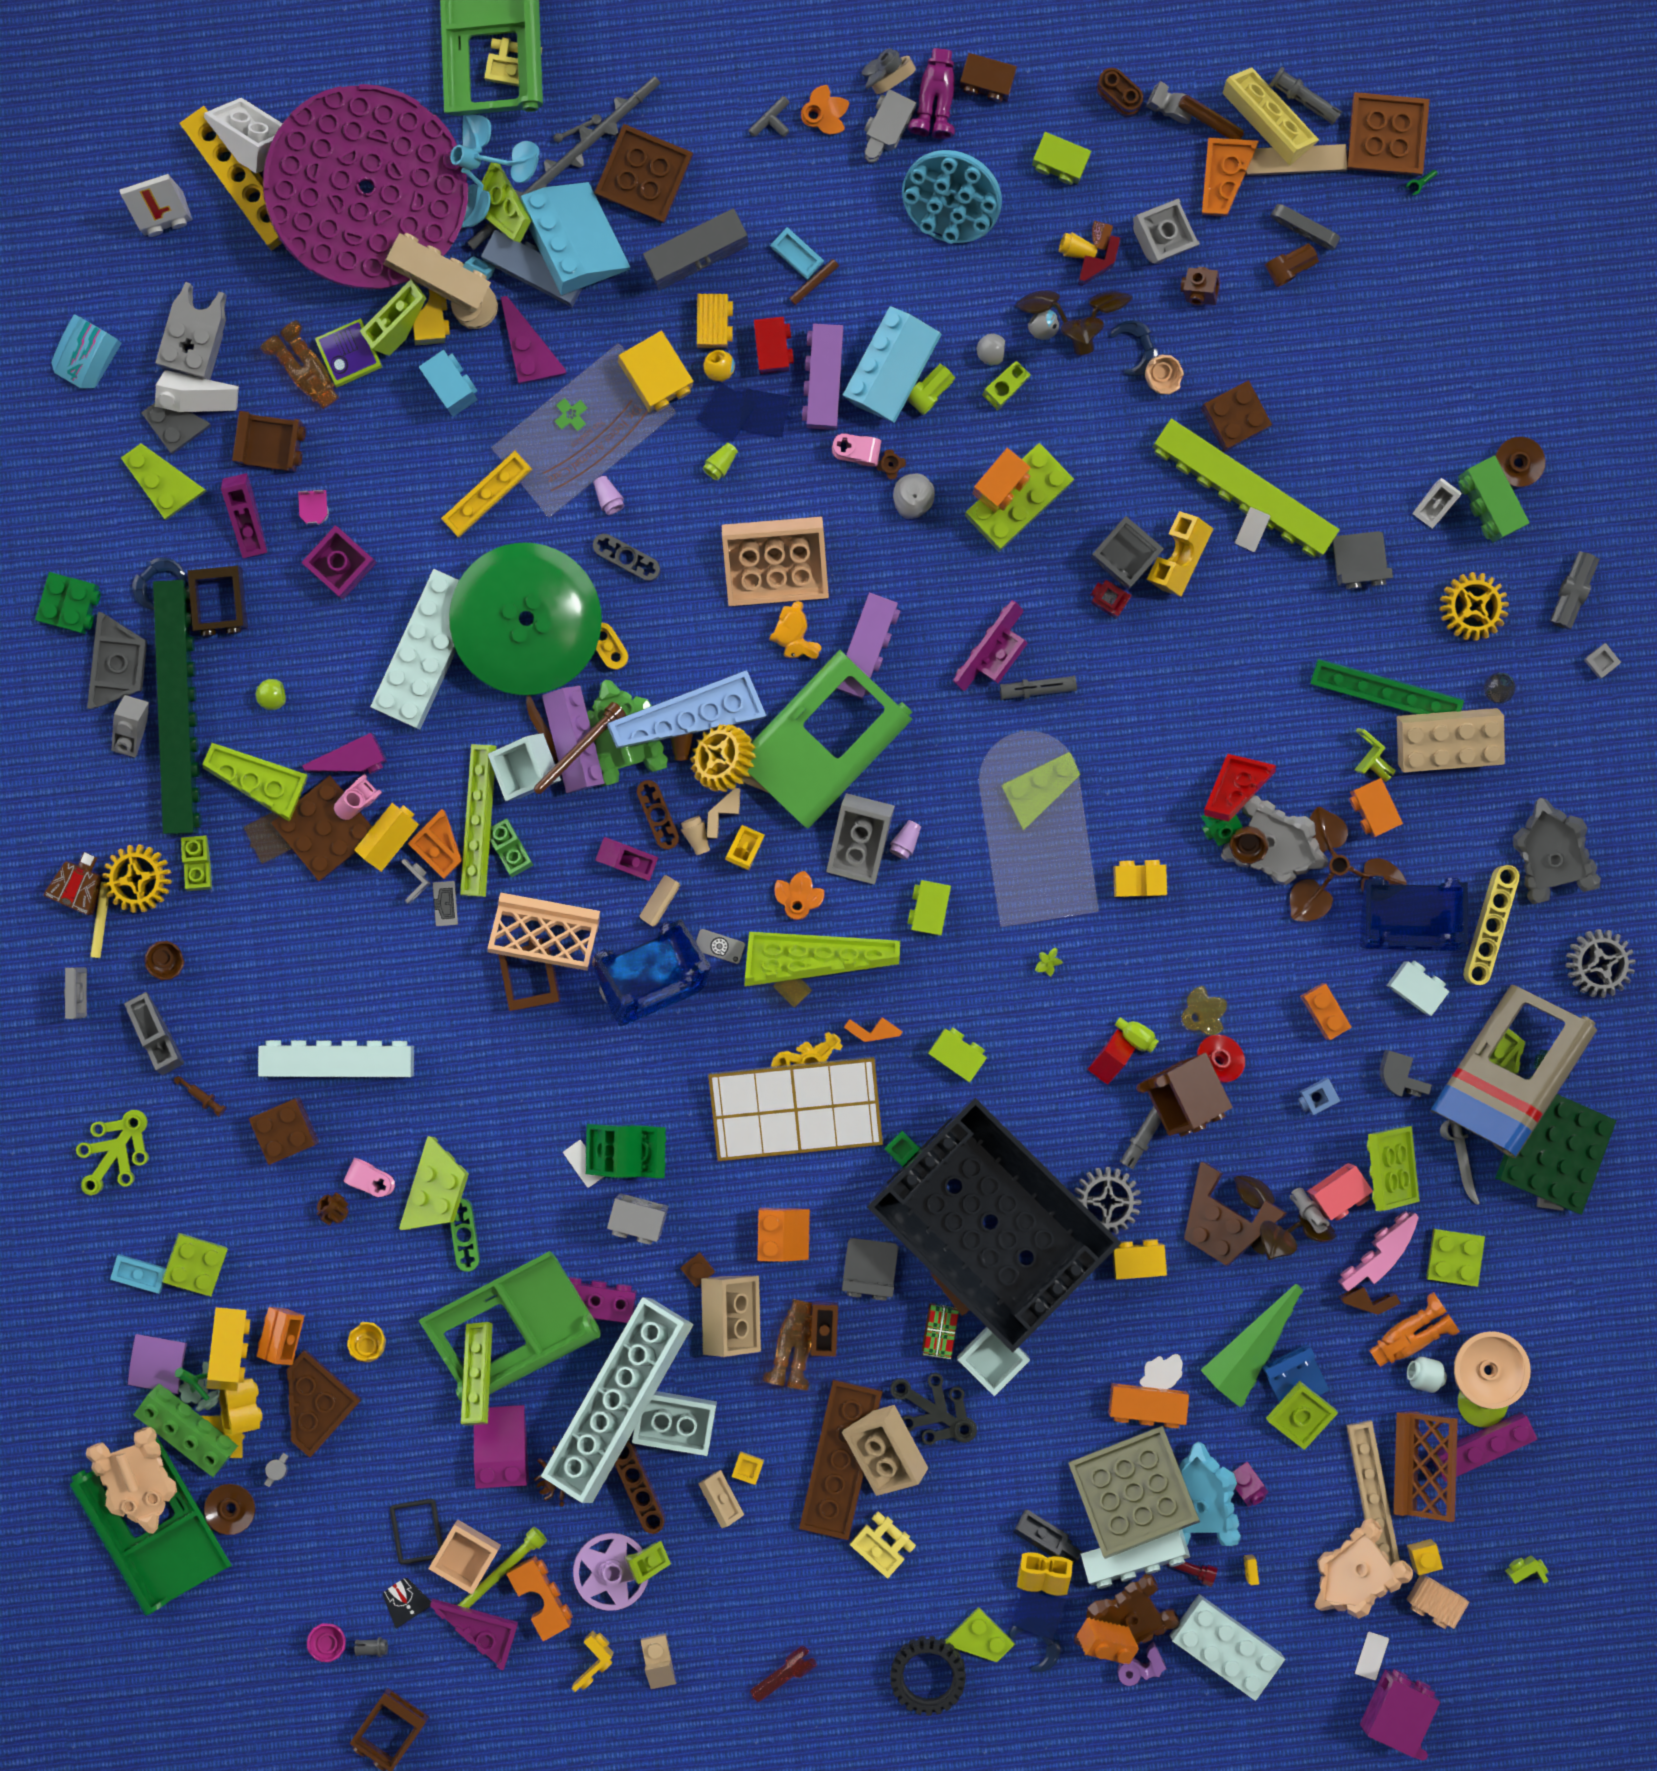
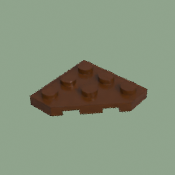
[287,1349,362,1458]

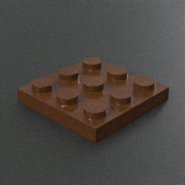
[594,124,693,224]
[271,775,373,882]

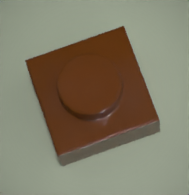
[680,1252,716,1287]

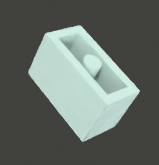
[1386,960,1449,1016]

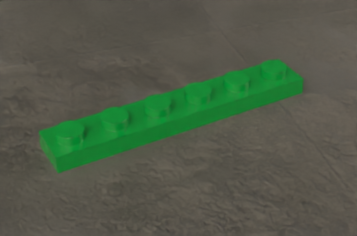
[1310,658,1464,714]

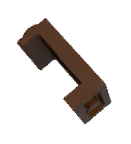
[232,411,306,472]

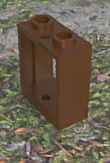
[498,938,561,1011]
[349,1688,429,1771]

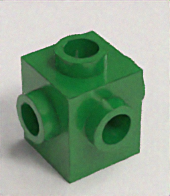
[1201,815,1242,847]

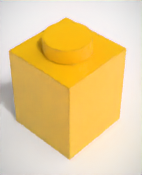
[1407,1539,1443,1575]

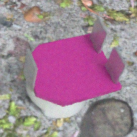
[298,490,329,525]

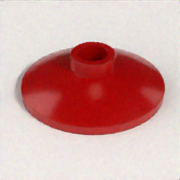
[1197,1035,1245,1083]

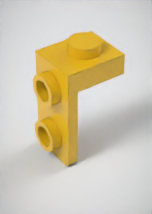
[571,1630,614,1692]

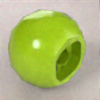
[255,679,286,710]

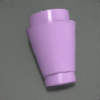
[593,476,625,515]
[890,820,921,860]

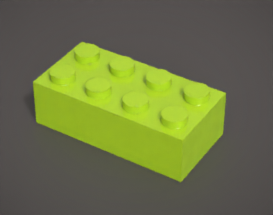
[965,443,1074,552]

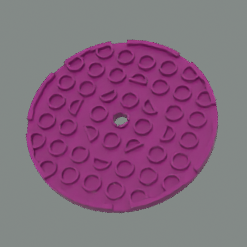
[263,84,468,289]

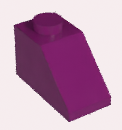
[595,837,658,881]

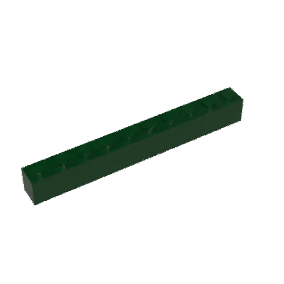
[153,580,202,835]

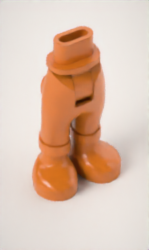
[1369,1292,1460,1367]

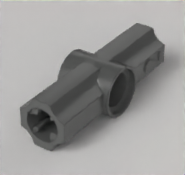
[1550,551,1600,630]

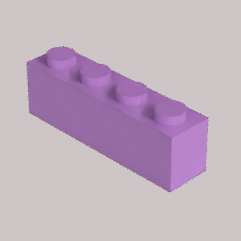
[802,324,843,430]
[836,592,900,700]
[542,686,605,793]

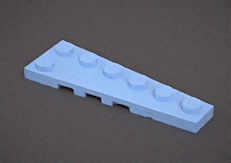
[607,670,766,748]

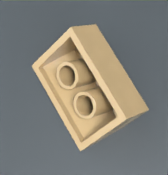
[701,1276,761,1357]
[842,1405,928,1496]

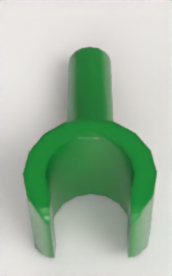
[1406,169,1438,196]

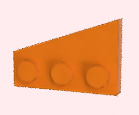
[1202,138,1259,216]

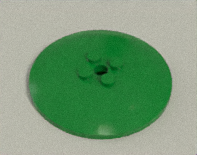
[449,543,602,695]

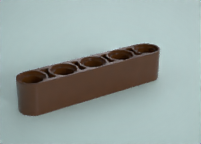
[615,1436,665,1534]

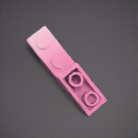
[1338,1211,1419,1291]

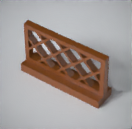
[1394,1411,1458,1522]

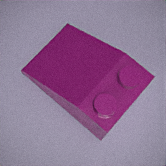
[474,1405,529,1489]

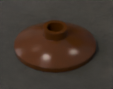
[1495,436,1546,487]
[204,1484,255,1535]

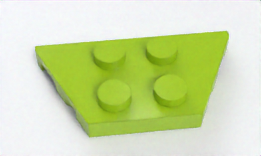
[399,1136,469,1230]

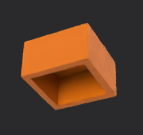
[972,448,1031,513]

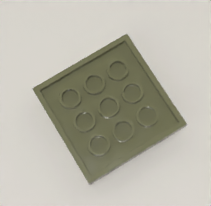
[1069,1426,1200,1559]

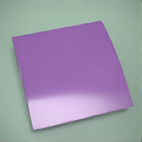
[128,1334,187,1394]

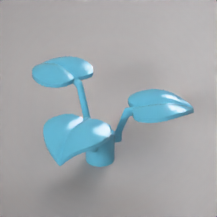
[450,114,540,228]

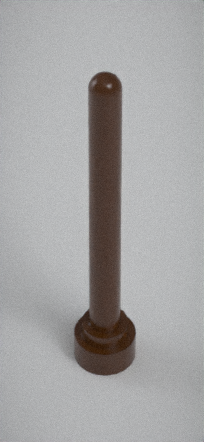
[534,702,626,794]

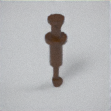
[174,1076,227,1117]

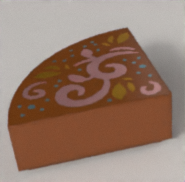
[1092,221,1113,250]

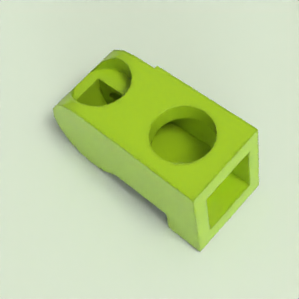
[982,361,1031,411]

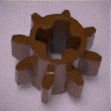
[317,1192,348,1226]

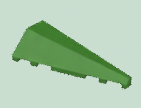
[1201,1284,1304,1407]

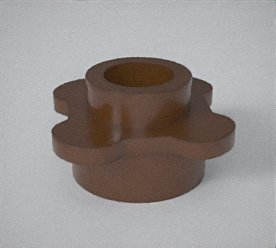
[876,449,906,480]

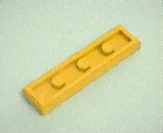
[441,451,533,538]

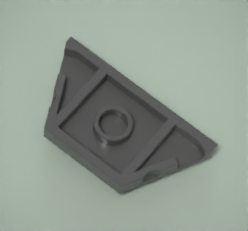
[87,612,147,709]

